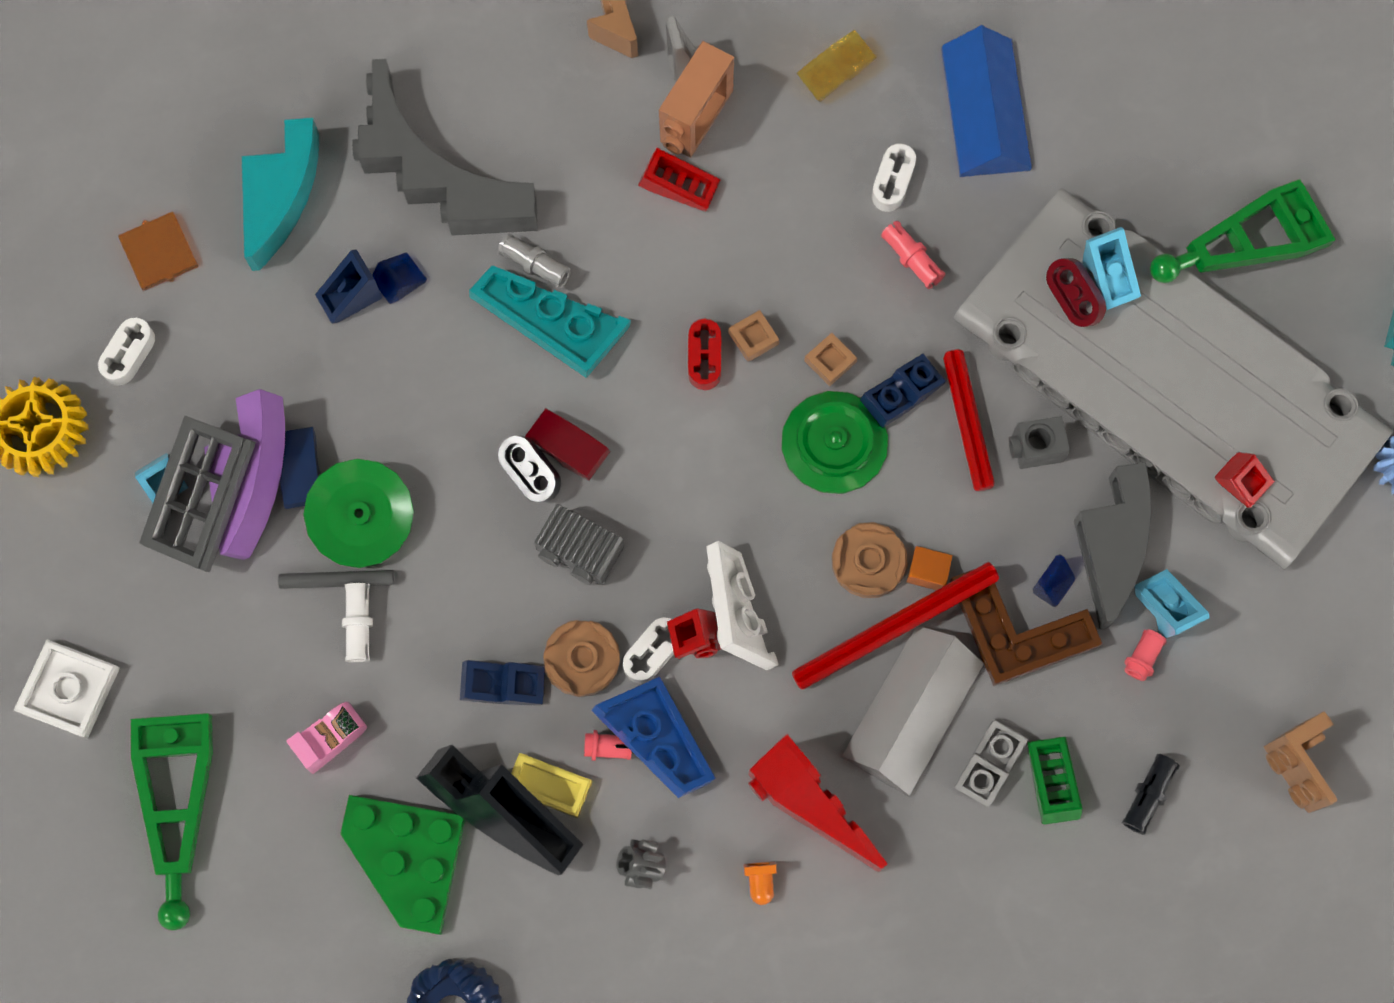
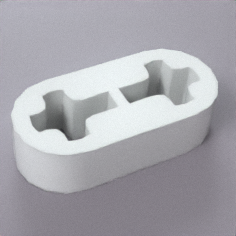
[872,143,916,212]
[98,317,155,386]
[623,617,674,684]

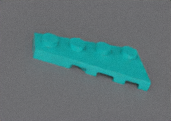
[469,265,631,378]

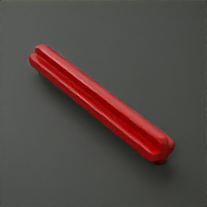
[943,349,995,491]

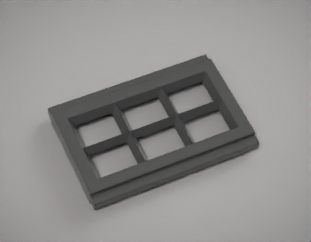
[139,415,256,572]

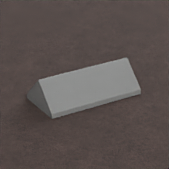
[841,626,984,797]

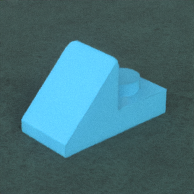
[1082,227,1141,310]
[1134,569,1210,638]

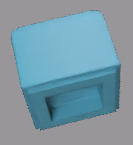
[135,453,188,503]

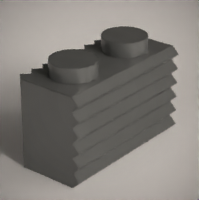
[534,504,624,585]

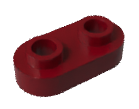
[1046,258,1106,327]

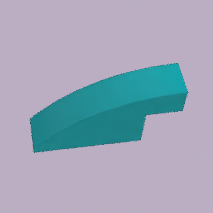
[242,118,320,271]

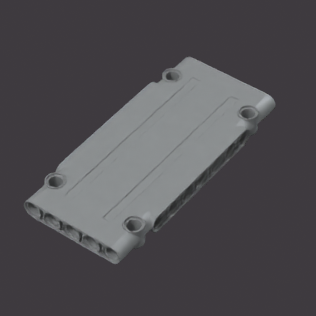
[953,188,1393,570]

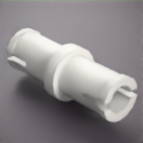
[342,583,373,662]

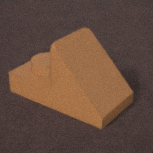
[587,0,638,58]

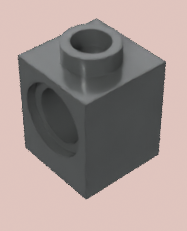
[1009,416,1070,469]

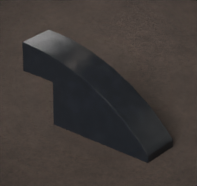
[416,745,584,875]

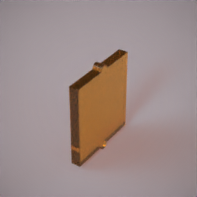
[118,211,199,291]

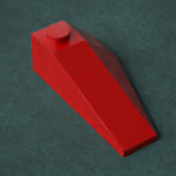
[748,734,888,873]

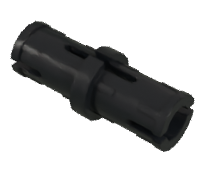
[1122,754,1180,835]

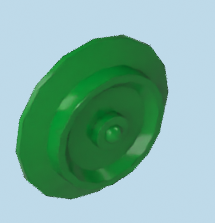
[781,391,888,494]
[303,458,414,568]

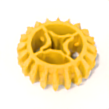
[0,376,89,478]

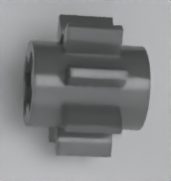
[616,839,666,889]

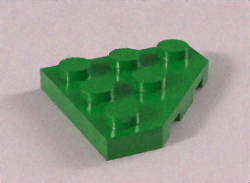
[340,795,465,935]

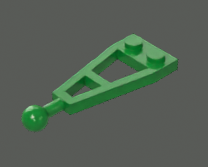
[1150,179,1336,283]
[131,713,213,931]

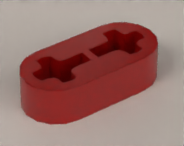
[688,318,721,391]

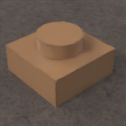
[728,310,779,362]
[804,333,857,386]

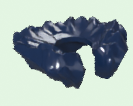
[407,959,502,1003]

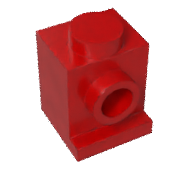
[667,608,721,659]

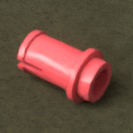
[1124,629,1167,681]
[584,730,632,761]

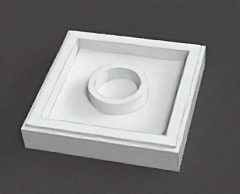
[14,639,120,739]

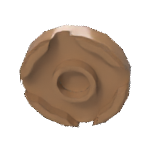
[831,522,907,598]
[543,620,620,697]

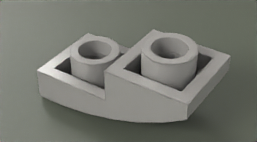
[955,719,1028,808]

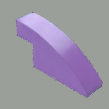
[204,389,285,560]

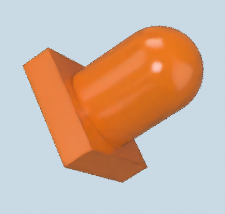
[743,861,777,905]

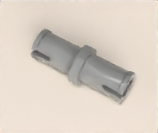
[498,233,571,289]

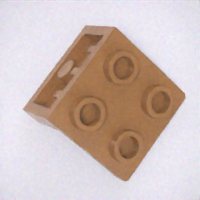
[1263,711,1338,813]

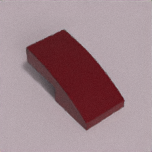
[524,408,611,481]

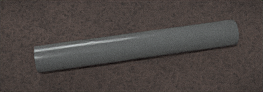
[278,570,395,589]

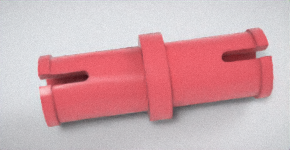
[881,221,945,289]

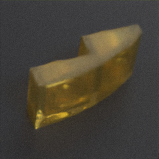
[796,29,877,102]

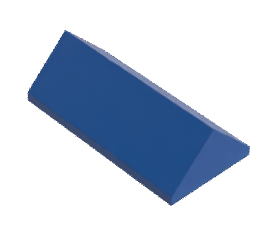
[941,25,1032,177]

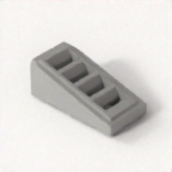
[666,16,696,81]

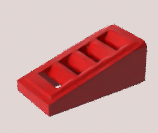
[638,147,721,212]

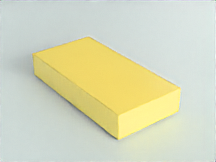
[511,753,592,818]

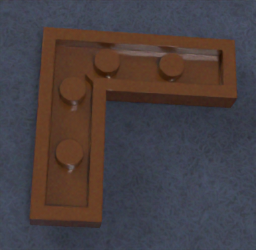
[950,569,1103,686]

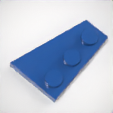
[591,677,716,798]

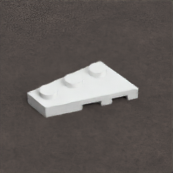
[706,541,779,670]

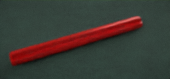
[792,562,999,690]

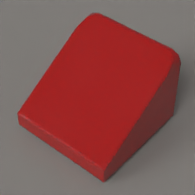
[1214,452,1275,508]

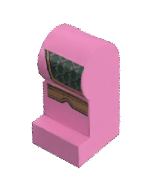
[286,702,367,774]

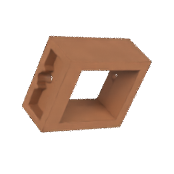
[659,41,734,158]

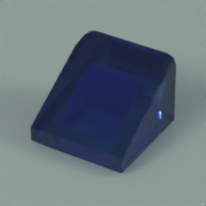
[372,252,427,304]
[1032,554,1075,607]

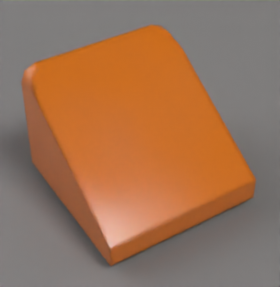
[906,546,953,590]

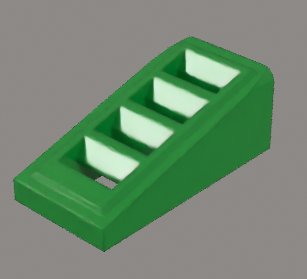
[1027,736,1083,825]

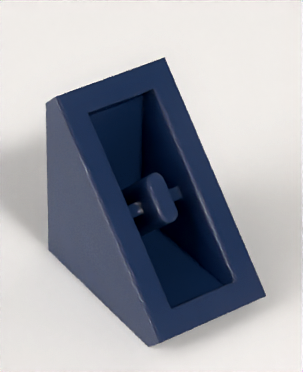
[315,249,382,324]

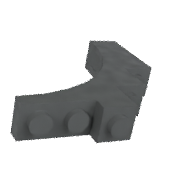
[352,59,538,235]

